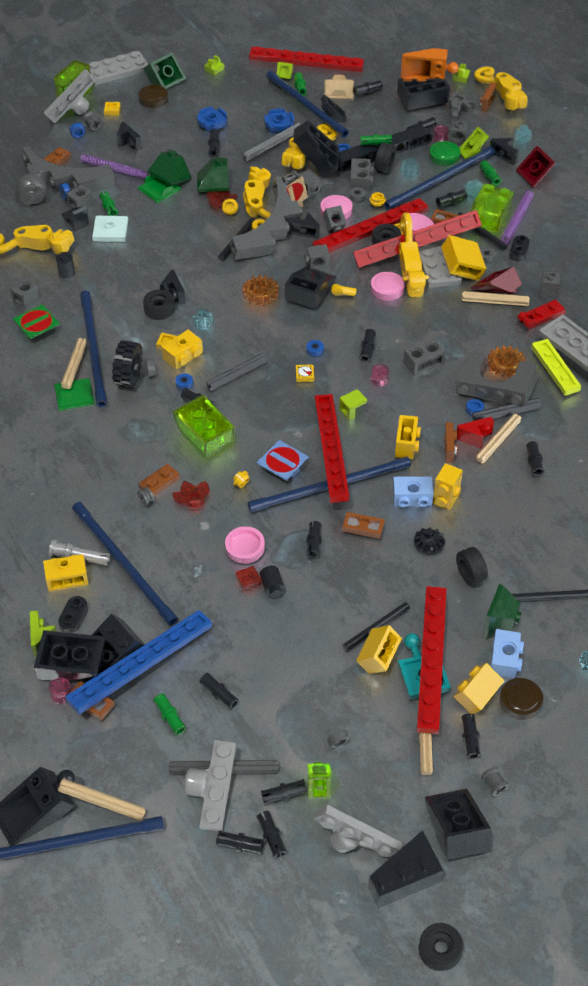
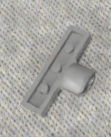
[43,69,96,123]
[184,740,237,832]
[313,805,403,857]

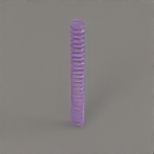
[79,154,151,180]
[501,190,534,244]

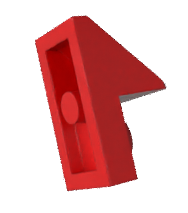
[457,417,494,448]

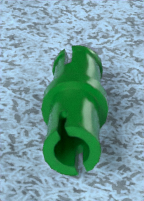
[294,73,307,96]
[360,134,392,146]
[479,160,502,186]
[99,191,118,216]
[153,693,186,736]

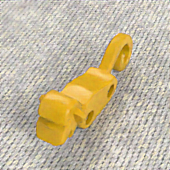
[474,66,528,111]
[281,124,338,170]
[243,166,271,230]
[399,213,429,297]
[0,225,74,255]

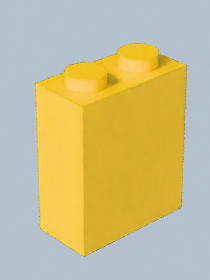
[441,235,487,281]

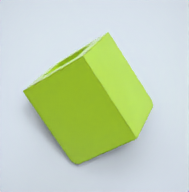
[339,389,367,421]

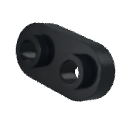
[509,235,530,261]
[58,596,88,633]

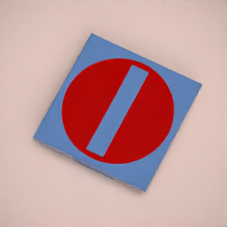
[256,440,309,481]

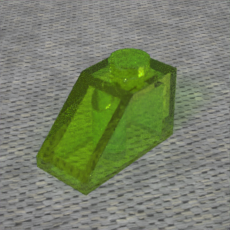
[307,762,331,799]

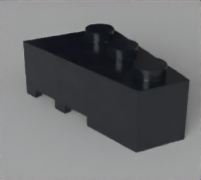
[397,78,450,110]
[293,120,339,178]
[368,830,443,908]

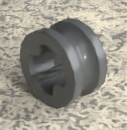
[137,487,155,506]

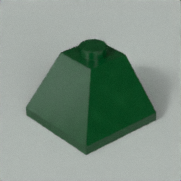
[143,52,187,89]
[148,150,192,185]
[197,157,229,192]
[482,584,522,640]

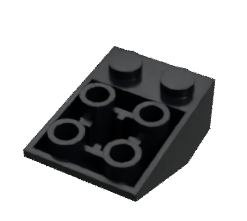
[285,267,336,309]
[85,613,145,681]

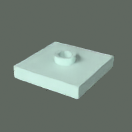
[92,216,128,242]

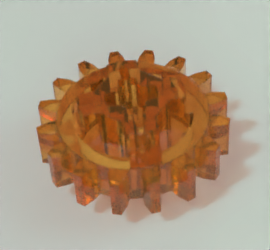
[243,275,279,306]
[487,345,526,378]

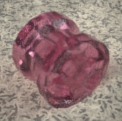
[433,124,449,142]
[371,364,389,386]
[49,677,71,705]

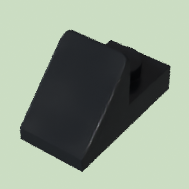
[321,95,347,123]
[117,121,142,151]
[490,138,519,165]
[61,206,88,230]
[287,213,320,239]
[160,270,185,305]

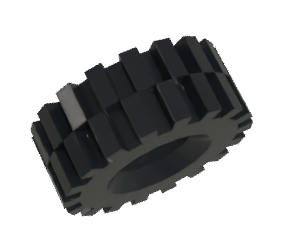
[112,340,143,387]

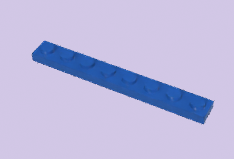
[65,610,212,715]

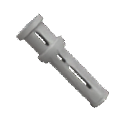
[49,539,111,566]

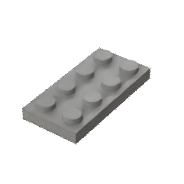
[85,51,148,85]
[418,238,462,288]
[538,315,588,371]

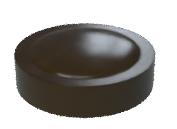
[138,85,168,108]
[499,678,543,720]

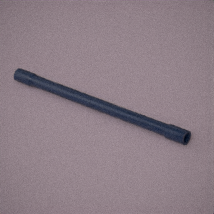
[266,70,349,138]
[384,146,495,210]
[80,290,107,408]
[247,456,411,513]
[72,502,178,626]
[0,816,164,860]

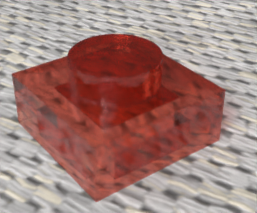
[235,565,262,591]

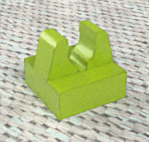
[204,55,224,75]
[277,62,293,79]
[452,64,470,83]

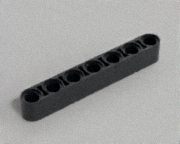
[338,125,433,172]

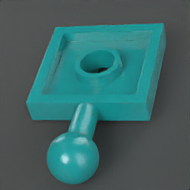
[398,633,451,700]

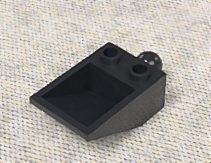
[0,766,75,846]

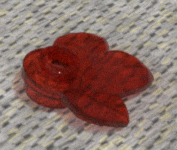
[207,191,238,208]
[172,481,210,509]

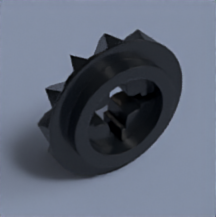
[414,527,445,554]

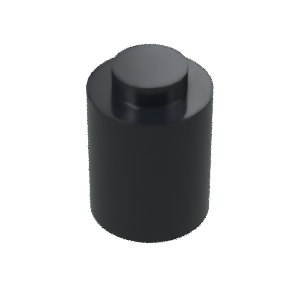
[56,252,75,279]
[259,566,285,598]

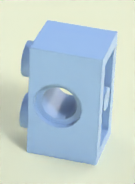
[393,477,433,507]
[491,629,524,679]

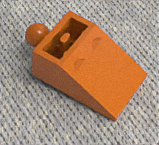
[401,48,459,81]

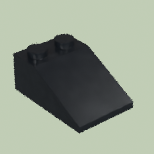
[34,630,106,681]
[425,789,491,860]

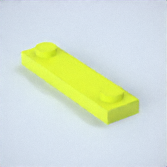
[531,339,581,396]

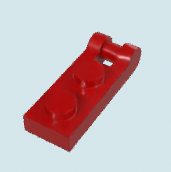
[517,299,566,330]

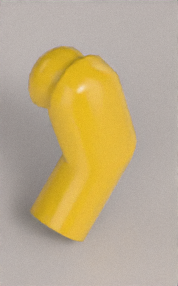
[331,284,356,297]

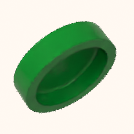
[429,141,461,166]

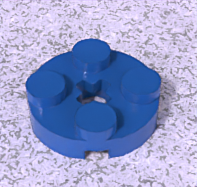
[197,107,227,132]
[264,108,294,133]

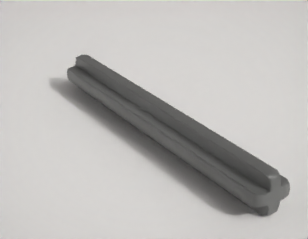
[243,123,301,161]
[169,760,279,774]

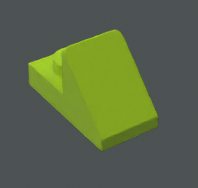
[460,127,489,159]
[30,610,57,657]

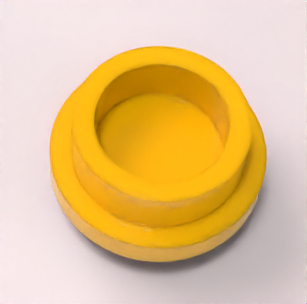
[370,192,386,207]
[222,199,238,215]
[233,471,250,489]

